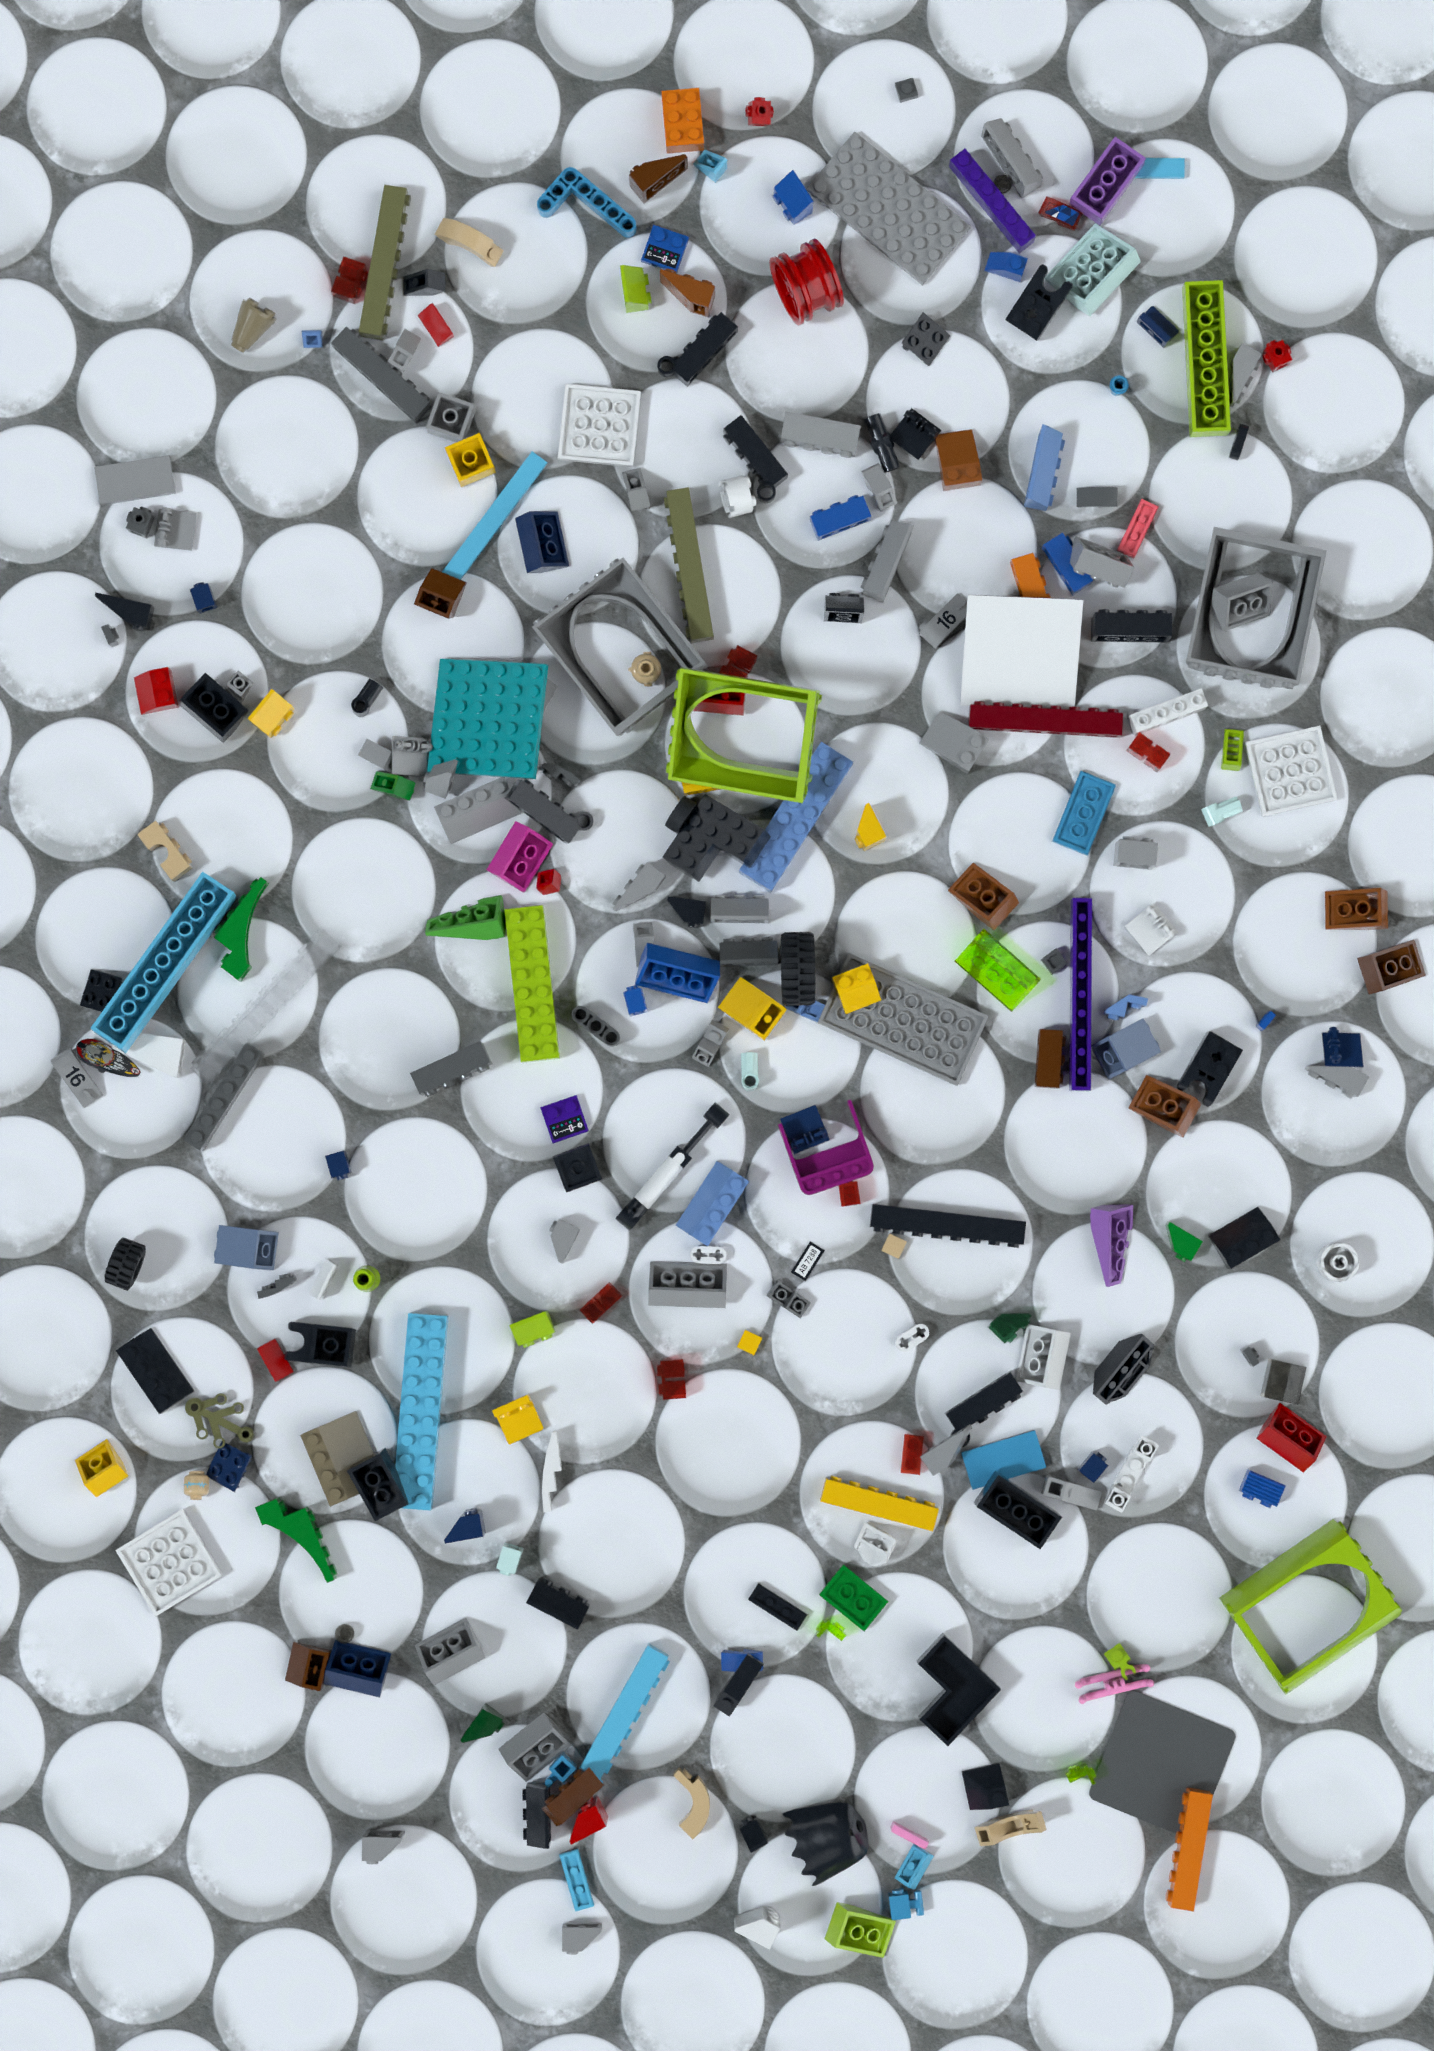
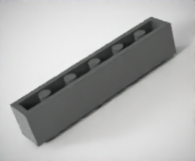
[331,326,431,423]
[184,1043,265,1151]

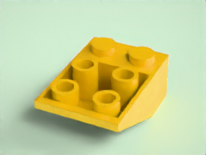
[718,977,787,1041]

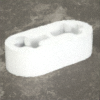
[690,1246,727,1264]
[895,1324,929,1352]

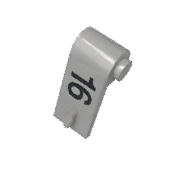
[919,593,967,649]
[51,1047,103,1108]

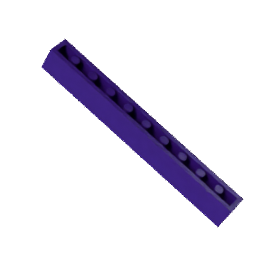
[1069,898,1092,1091]

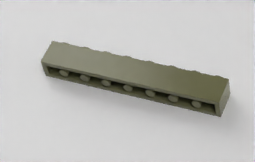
[359,184,411,341]
[663,487,714,643]

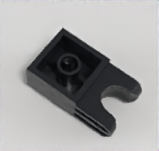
[1005,264,1073,341]
[1176,1031,1243,1107]
[284,1322,356,1368]

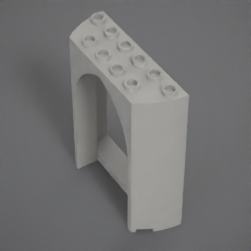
[1186,527,1327,689]
[532,558,708,736]

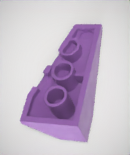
[1090,1204,1133,1287]

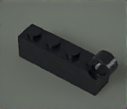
[657,312,738,387]
[723,415,788,503]
[505,779,593,844]
[945,1371,1023,1447]

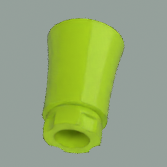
[353,1265,380,1292]

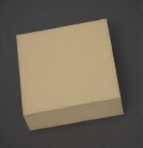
[881,1233,907,1259]

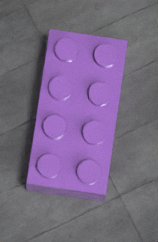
[1069,137,1146,225]

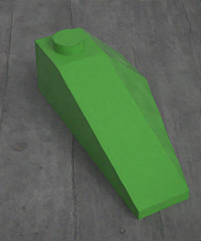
[425,895,506,940]

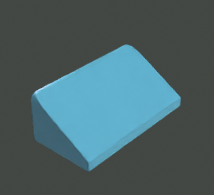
[895,1844,934,1889]

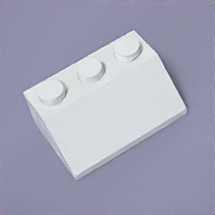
[1016,1324,1071,1390]
[734,1907,780,1950]

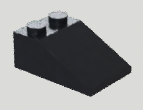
[824,593,864,624]
[347,1448,409,1521]

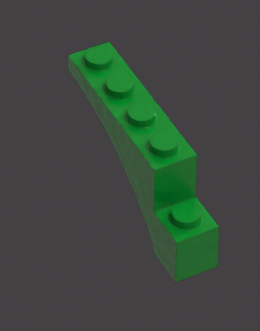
[214,877,269,982]
[255,1497,338,1583]

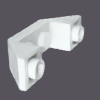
[1105,1436,1159,1513]

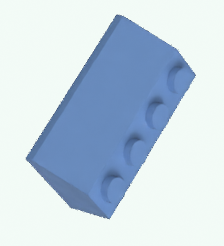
[1024,424,1065,511]
[675,1161,749,1246]

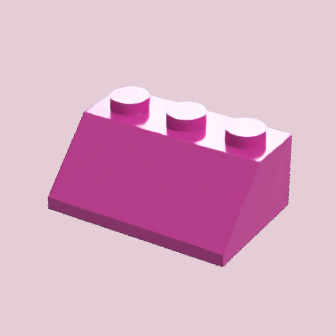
[486,821,553,893]

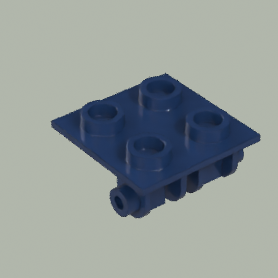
[1322,1027,1364,1067]
[780,1105,830,1154]
[206,1441,252,1492]

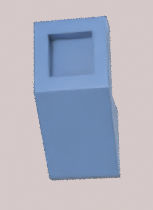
[1104,994,1148,1021]

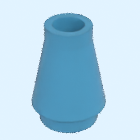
[1110,375,1129,396]

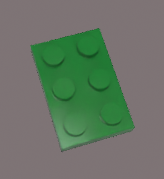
[819,1564,889,1632]

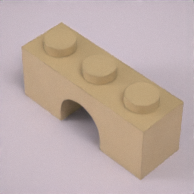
[137,820,192,882]

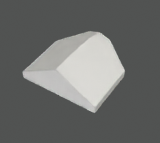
[854,1523,897,1566]

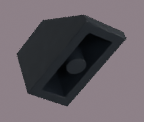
[403,269,446,296]
[667,896,706,928]
[739,1816,768,1853]

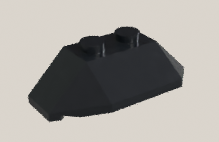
[1093,1334,1154,1405]

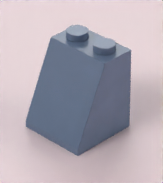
[1091,1018,1161,1080]
[214,1225,279,1270]

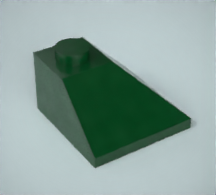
[460,1703,505,1743]

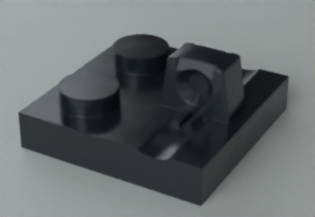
[553,1143,602,1193]

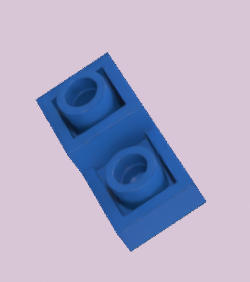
[721,1649,763,1672]

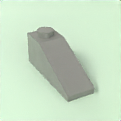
[920,1424,972,1476]

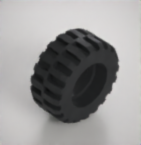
[781,932,816,1006]

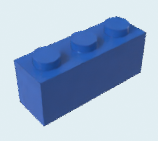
[810,495,872,541]
[1042,533,1093,596]

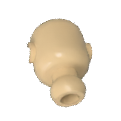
[628,652,661,687]

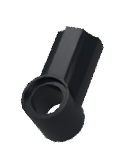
[351,678,383,717]

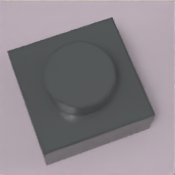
[895,78,918,103]
[101,624,119,647]
[1041,948,1068,975]
[1240,1346,1260,1367]

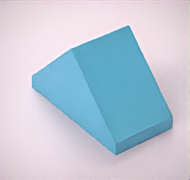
[693,150,727,183]

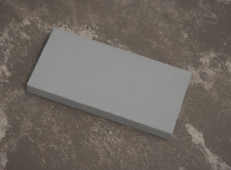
[94,455,176,505]

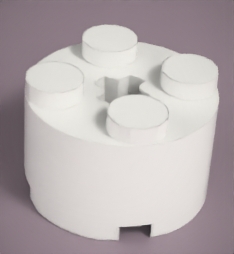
[719,475,756,518]
[1316,1243,1359,1282]

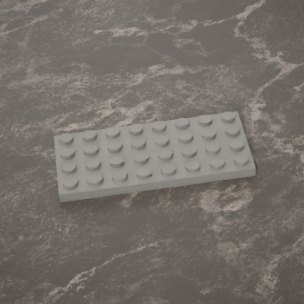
[806,131,971,286]
[818,953,989,1086]

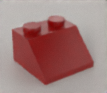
[134,667,179,715]

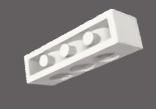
[1127,688,1208,736]

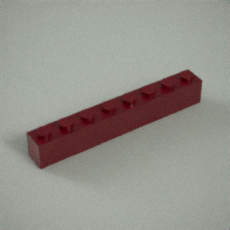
[968,701,1123,738]

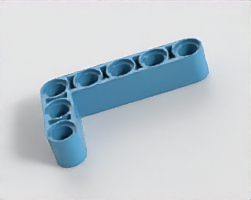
[537,167,637,238]

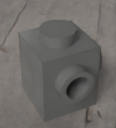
[126,506,155,539]

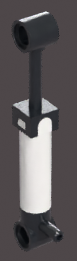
[615,1102,730,1231]

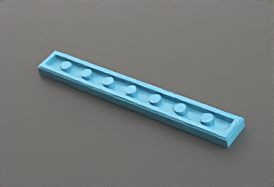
[442,451,548,579]

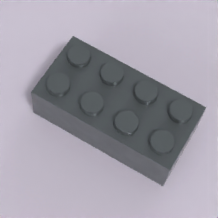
[410,1041,493,1097]

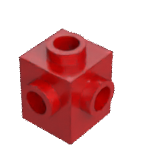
[745,97,774,127]
[1262,340,1293,373]

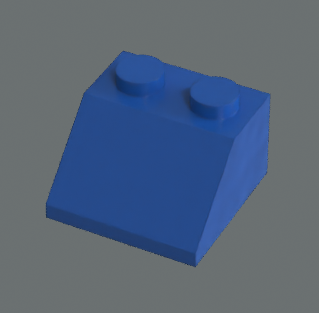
[772,170,814,225]

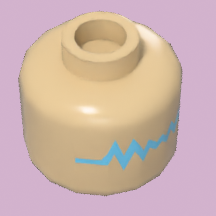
[184,1471,209,1500]

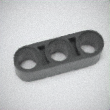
[572,1006,620,1047]

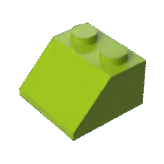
[620,265,652,313]
[509,1310,556,1348]

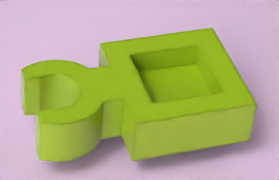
[1104,1643,1136,1680]

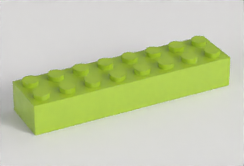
[1182,280,1231,437]
[505,905,560,1063]

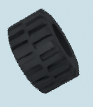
[104,1237,146,1291]

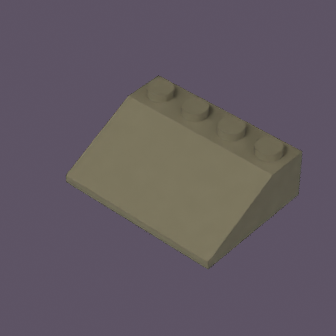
[300,1411,374,1507]

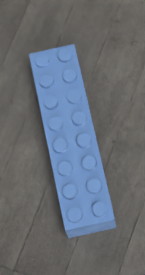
[739,742,853,893]

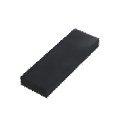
[748,1583,807,1631]

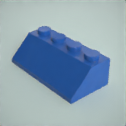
[635,943,720,1003]

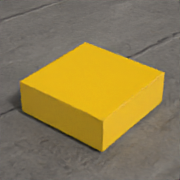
[737,1330,762,1355]

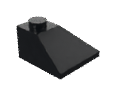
[961,1763,1009,1810]

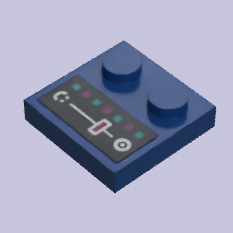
[641,225,689,274]

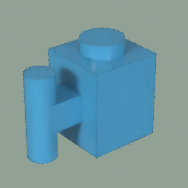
[545,1752,577,1787]
[888,1888,924,1920]

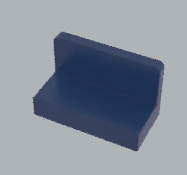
[1137,306,1179,348]

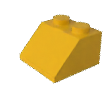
[444,433,496,487]
[248,689,294,738]
[855,803,886,851]
[832,963,881,1014]
[75,1439,129,1498]

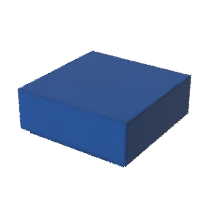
[1256,1011,1276,1031]

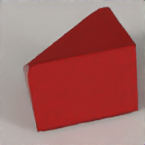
[536,869,561,895]

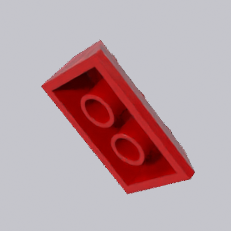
[1256,1402,1327,1473]
[569,1796,608,1845]

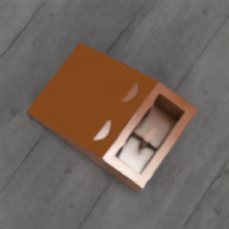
[660,268,715,318]

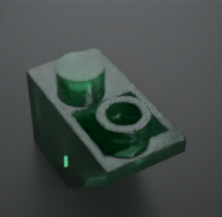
[987,1313,1031,1344]

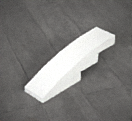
[542,1431,562,1513]

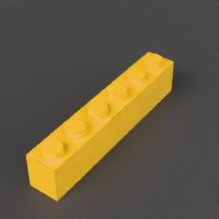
[820,1475,939,1531]

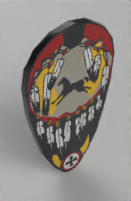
[75,1038,141,1077]

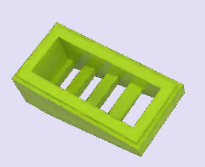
[1221,729,1244,771]

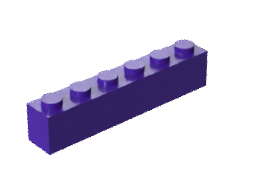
[949,148,1036,254]

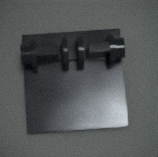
[902,312,950,366]
[891,408,942,460]
[80,969,123,1012]

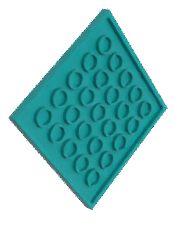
[427,659,549,779]

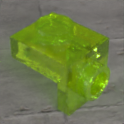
[815,1618,846,1641]
[1065,1763,1097,1785]

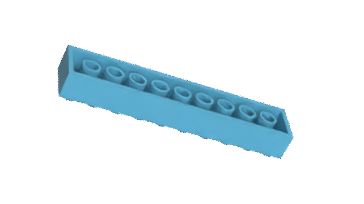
[90,872,237,1054]
[395,1313,449,1511]

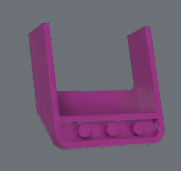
[778,1099,874,1195]

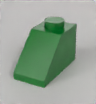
[370,771,416,801]
[1165,1222,1203,1263]

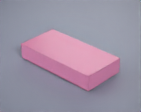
[890,1821,929,1849]

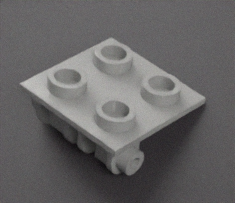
[154,507,197,551]
[392,736,432,777]

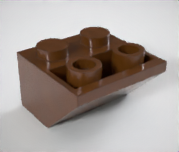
[414,568,467,619]
[285,1642,331,1691]

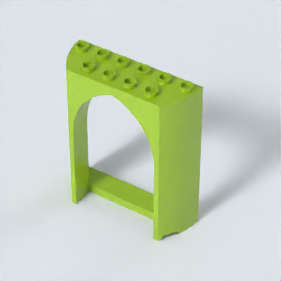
[666,667,822,803]
[1219,1519,1402,1695]

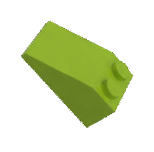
[824,1902,896,1958]

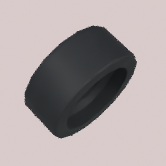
[665,796,697,834]

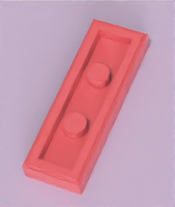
[1117,499,1159,559]

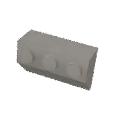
[1070,536,1135,588]
[1212,573,1273,631]
[711,895,769,923]
[415,1618,485,1685]
[498,1713,572,1782]

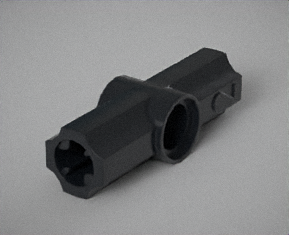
[864,413,900,473]

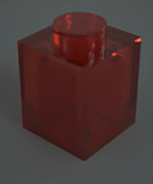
[838,1181,861,1207]

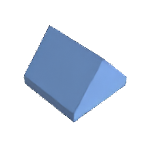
[302,330,323,348]

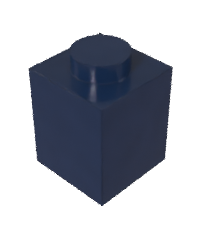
[190,582,218,614]
[325,1151,352,1181]
[1077,1452,1109,1483]

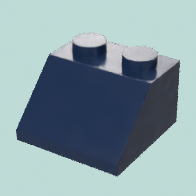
[444,1508,486,1544]

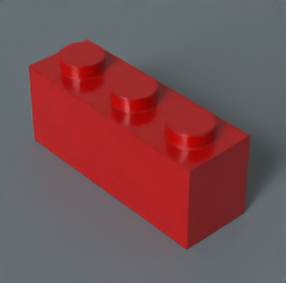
[693,692,746,716]

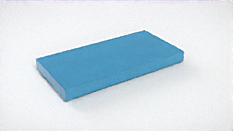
[1052,771,1116,856]
[961,1430,1046,1490]

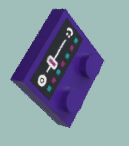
[540,1095,589,1144]

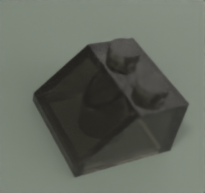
[1260,1358,1307,1405]

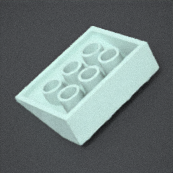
[1045,223,1141,316]

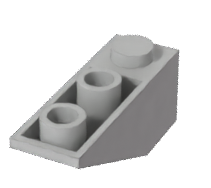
[1230,343,1262,408]
[613,862,666,911]
[1305,1066,1369,1098]
[1041,1475,1102,1510]

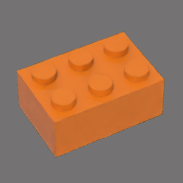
[661,88,704,154]

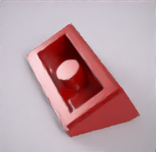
[418,303,454,347]
[257,1339,294,1382]

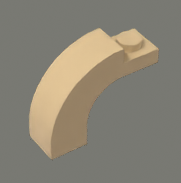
[434,218,504,267]
[673,1767,710,1839]
[974,1809,1047,1846]

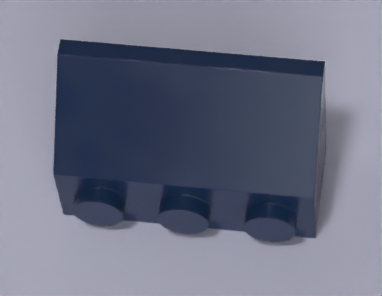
[515,511,569,573]
[324,1640,392,1698]

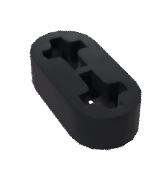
[1229,424,1249,461]

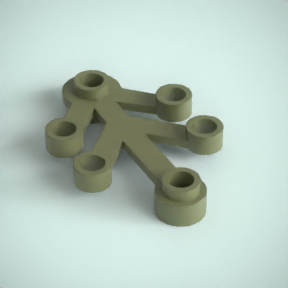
[185,1393,254,1449]

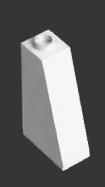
[111,1033,186,1078]

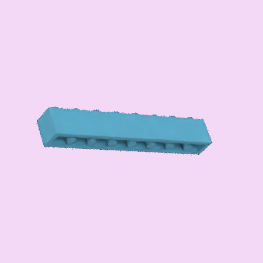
[572,1643,670,1783]

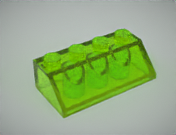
[955,928,1041,1012]

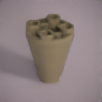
[231,297,277,353]

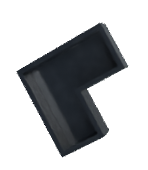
[663,794,771,882]
[917,1633,1001,1746]

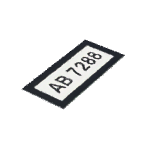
[791,1241,825,1281]

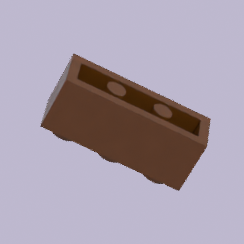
[1035,1029,1066,1089]
[542,1767,604,1826]

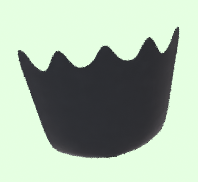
[783,1802,869,1886]

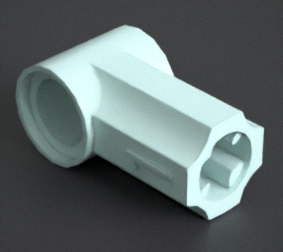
[1201,796,1243,827]
[741,1052,759,1091]

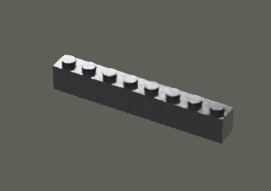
[869,1204,1026,1248]

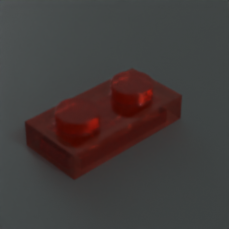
[900,1434,924,1475]

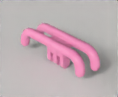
[1075,1664,1154,1704]

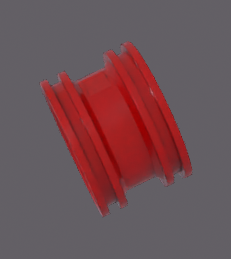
[769,238,844,326]

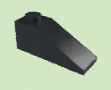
[95,592,154,632]
[713,1653,764,1717]

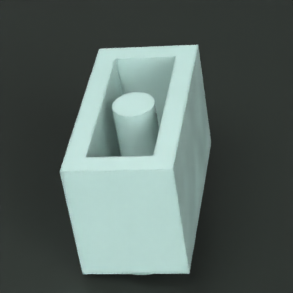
[496,1542,524,1576]

